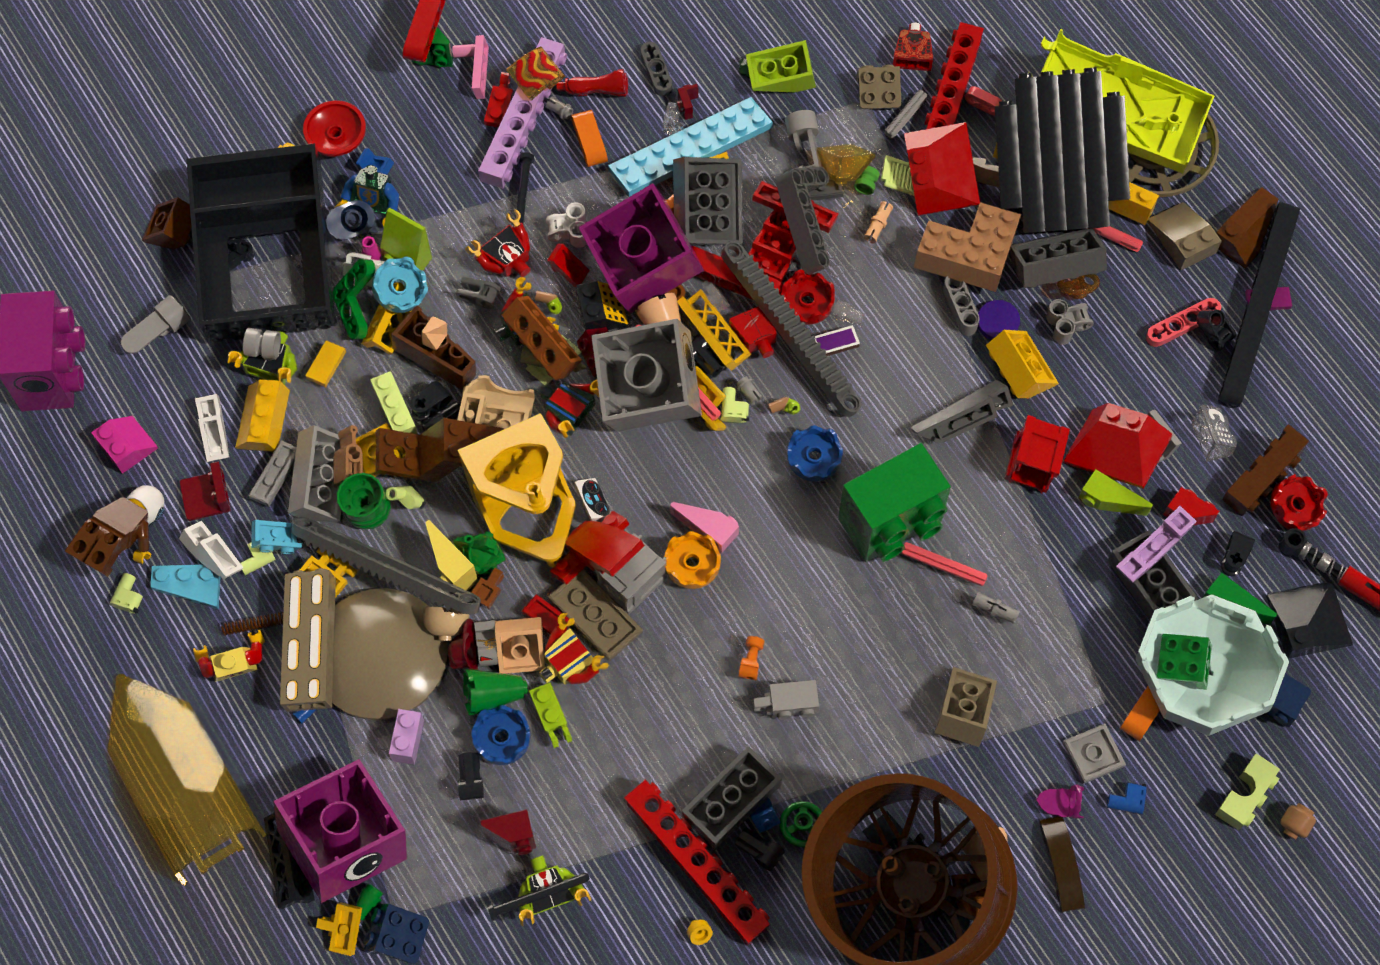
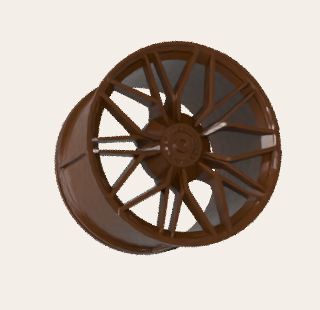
[802,773,1018,965]

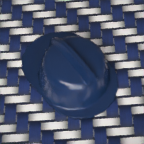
[326,200,375,240]

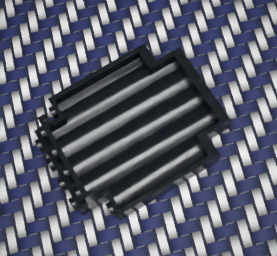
[995,67,1130,233]

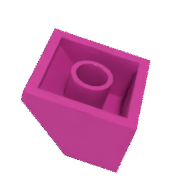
[91,416,158,474]

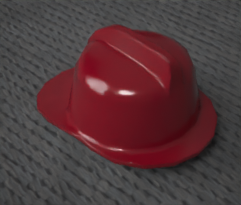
[448,619,478,670]

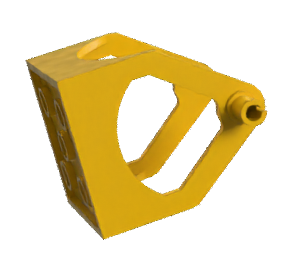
[458,413,576,568]

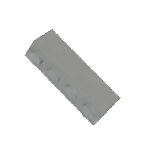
[288,425,341,522]

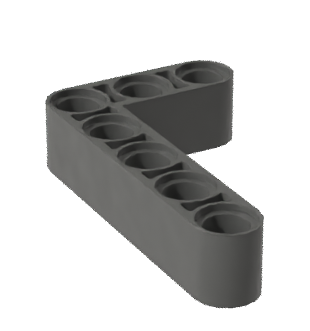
[776,166,830,275]

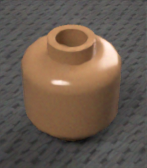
[1280,803,1316,840]

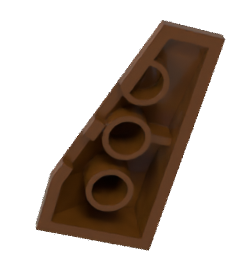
[1216,187,1278,269]

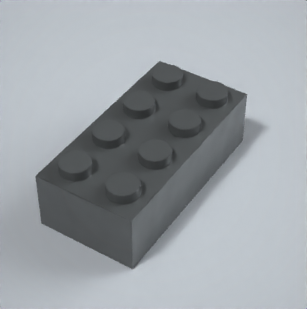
[1010,228,1107,288]
[1108,530,1199,621]
[682,746,782,850]

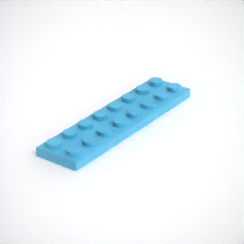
[608,97,773,197]

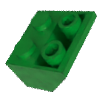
[412,19,453,67]

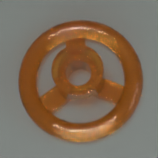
[1057,274,1100,299]

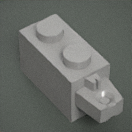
[753,680,819,720]

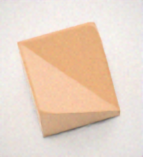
[422,316,447,350]

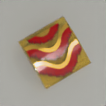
[506,46,565,101]

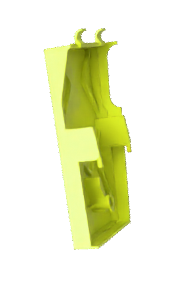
[1041,29,1215,174]

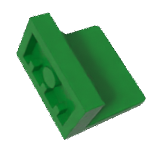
[1157,634,1212,690]

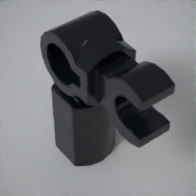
[228,237,255,271]

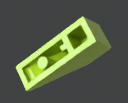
[1079,469,1153,516]

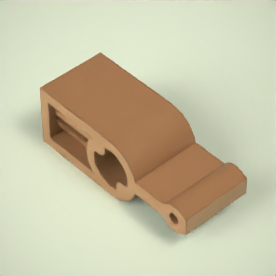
[333,425,363,486]

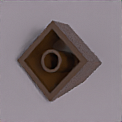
[142,197,192,250]

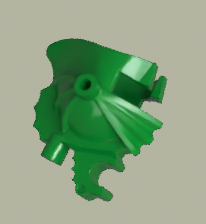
[453,531,506,574]

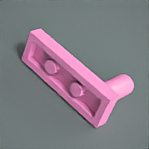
[452,35,489,99]

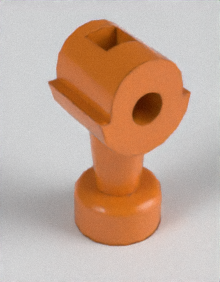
[738,636,765,681]

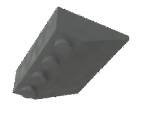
[673,157,743,245]

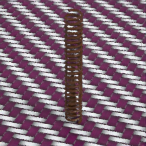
[221,611,284,636]

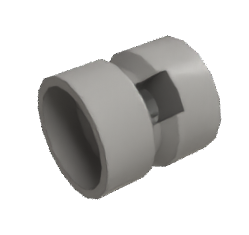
[243,328,281,360]

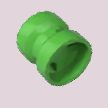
[854,166,880,195]

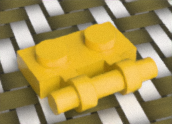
[300,548,358,598]

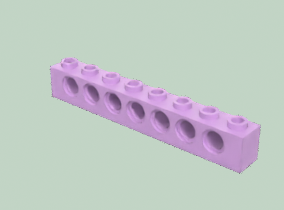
[478,37,567,189]

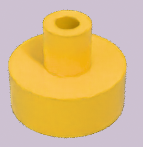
[687,920,713,945]

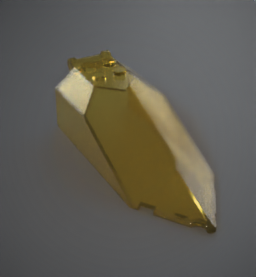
[107,674,267,886]

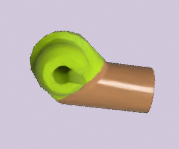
[535,291,562,314]
[767,397,801,415]

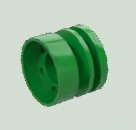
[337,473,391,530]

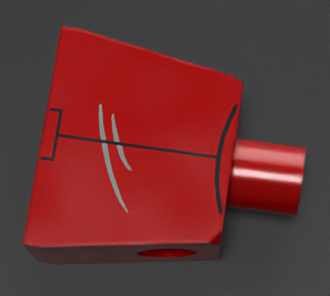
[729,306,777,358]

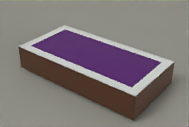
[815,325,860,356]

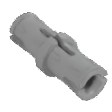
[972,592,1020,625]

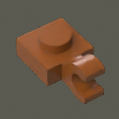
[471,568,504,609]

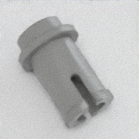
[546,97,573,119]
[737,376,763,405]

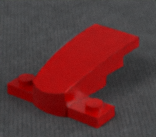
[748,181,839,282]
[550,511,645,585]

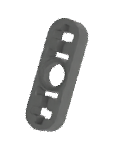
[641,42,672,96]

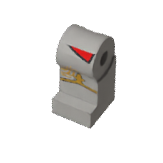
[474,620,498,667]

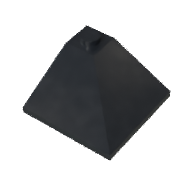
[1266,582,1353,659]

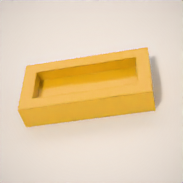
[305,340,346,388]

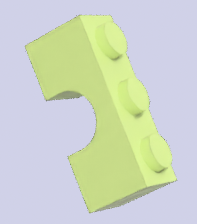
[370,371,417,434]
[1215,754,1280,830]

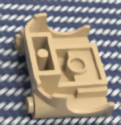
[457,375,535,429]

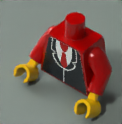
[465,210,531,277]

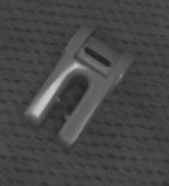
[456,276,501,309]

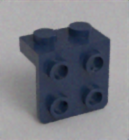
[1266,673,1311,728]
[363,904,429,964]

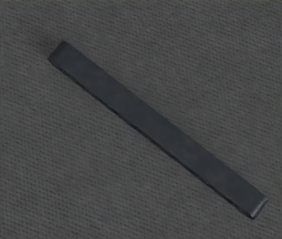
[1218,201,1300,408]

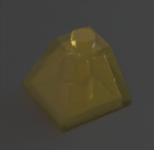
[817,144,875,184]

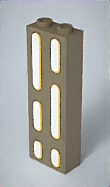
[280,568,336,712]

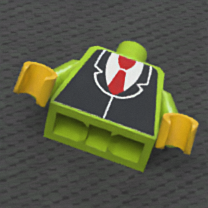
[227,331,297,385]
[518,855,591,926]

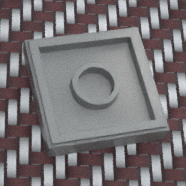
[1063,724,1126,784]

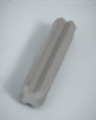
[885,90,927,139]

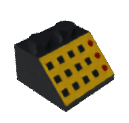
[577,281,628,330]

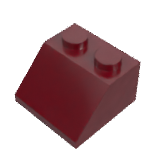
[480,809,536,855]

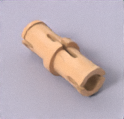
[864,201,893,243]

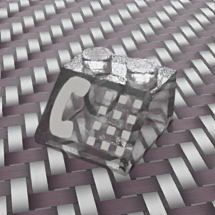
[1191,404,1237,462]

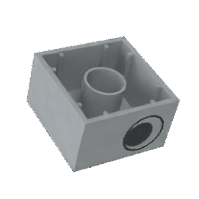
[592,319,702,432]

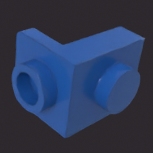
[356,148,394,179]
[751,798,781,833]

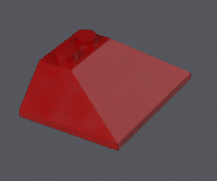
[904,122,980,216]
[1063,403,1173,489]

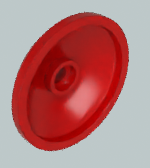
[303,100,366,157]

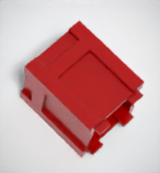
[1004,415,1070,493]

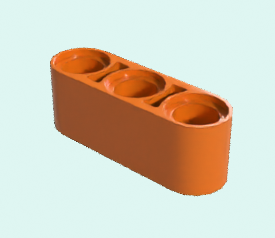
[571,110,608,167]
[1120,686,1160,742]

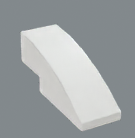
[195,394,229,462]
[179,521,243,579]

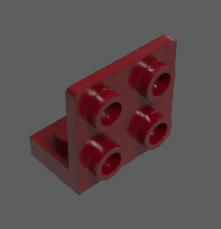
[180,461,231,521]

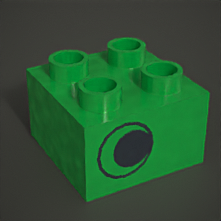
[838,443,951,562]

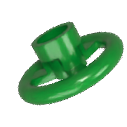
[779,801,822,847]

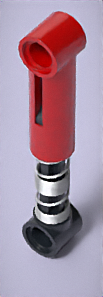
[1279,528,1380,611]

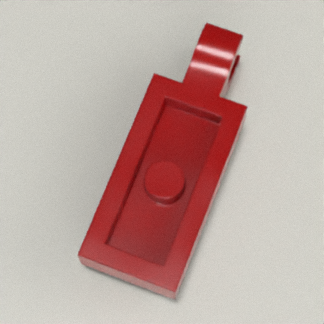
[484,72,514,128]

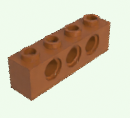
[502,296,582,380]

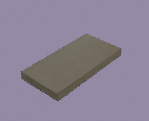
[548,569,643,662]

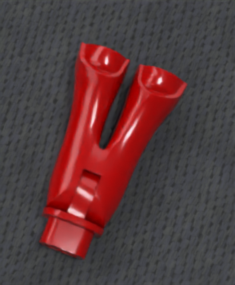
[556,69,628,96]

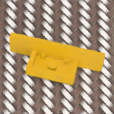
[695,366,726,431]

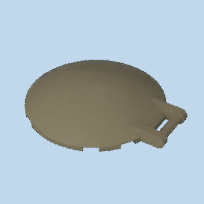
[332,588,448,720]

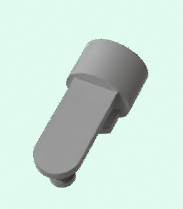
[785,110,821,168]
[121,295,190,354]

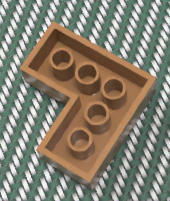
[914,202,1021,292]

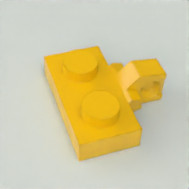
[316,902,362,956]

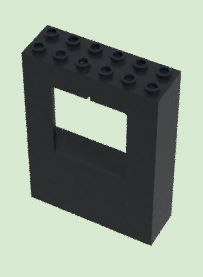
[186,143,337,342]

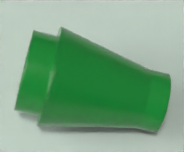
[355,883,384,920]

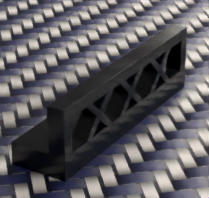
[264,812,315,909]

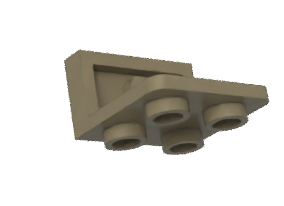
[857,65,901,109]

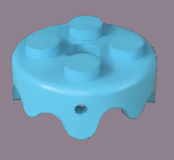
[372,257,428,313]

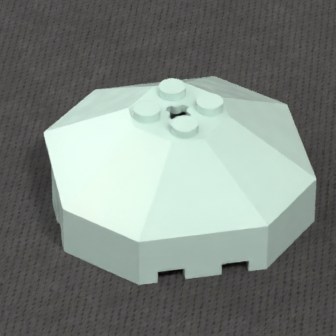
[1136,595,1289,736]

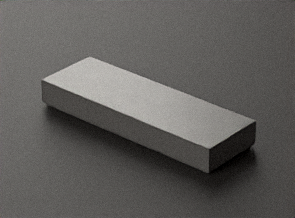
[248,440,296,507]

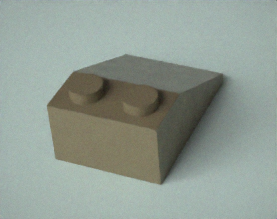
[1147,202,1221,271]
[935,667,997,747]

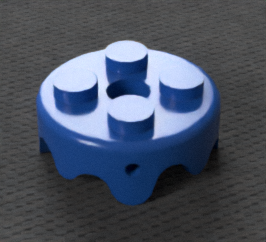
[787,425,843,482]
[472,705,531,765]

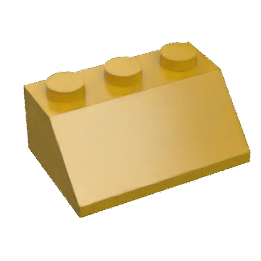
[986,330,1059,398]
[235,380,290,451]

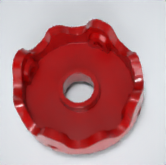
[781,269,835,325]
[1270,474,1328,531]

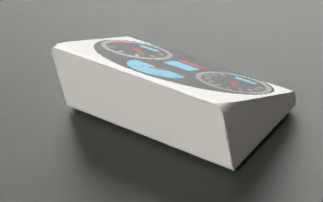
[575,478,611,522]

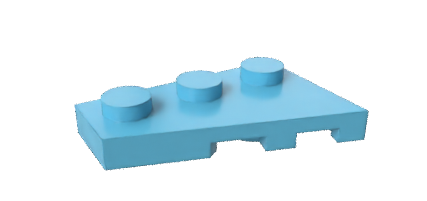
[151,565,220,610]

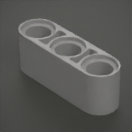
[943,276,980,336]

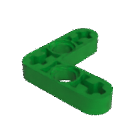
[333,259,376,339]

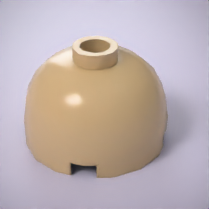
[423,607,469,641]

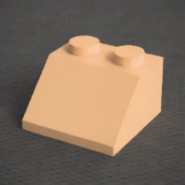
[495,617,545,674]

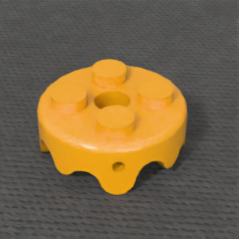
[664,531,721,589]

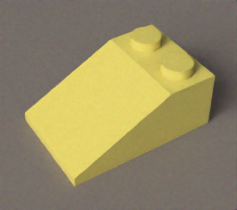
[425,520,478,591]

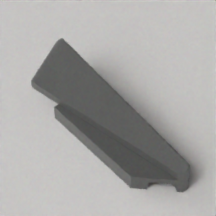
[911,380,1013,444]

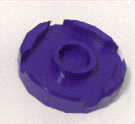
[978,300,1020,339]

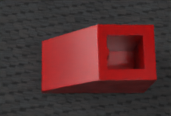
[1163,487,1219,525]

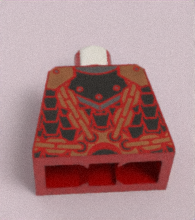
[893,23,933,71]

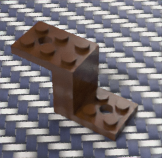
[375,418,504,482]

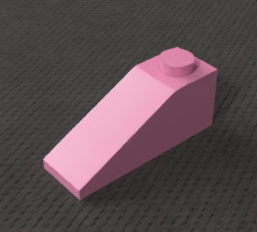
[670,502,739,553]

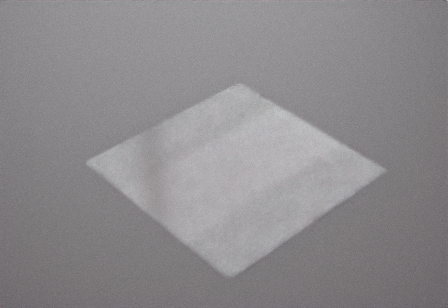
[230,102,1105,913]

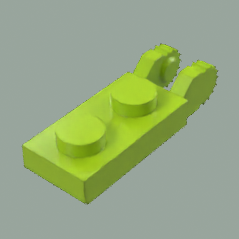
[529,682,572,748]

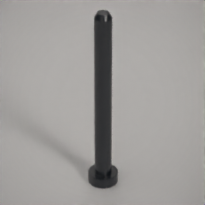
[515,152,534,223]
[486,873,590,921]

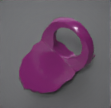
[1036,784,1084,818]

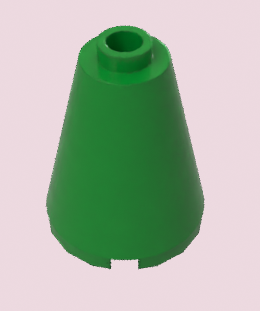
[463,669,528,716]

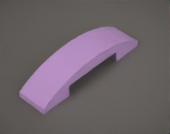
[1116,506,1197,583]

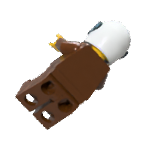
[65,486,165,577]

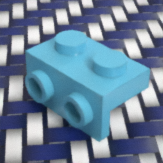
[251,520,302,554]

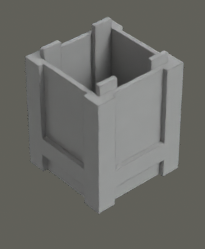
[595,533,667,615]

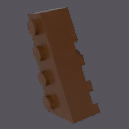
[391,306,476,390]
[1222,424,1309,517]

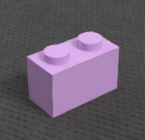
[389,709,424,765]

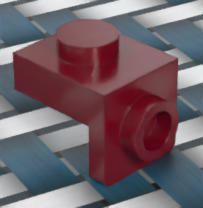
[676,84,698,120]

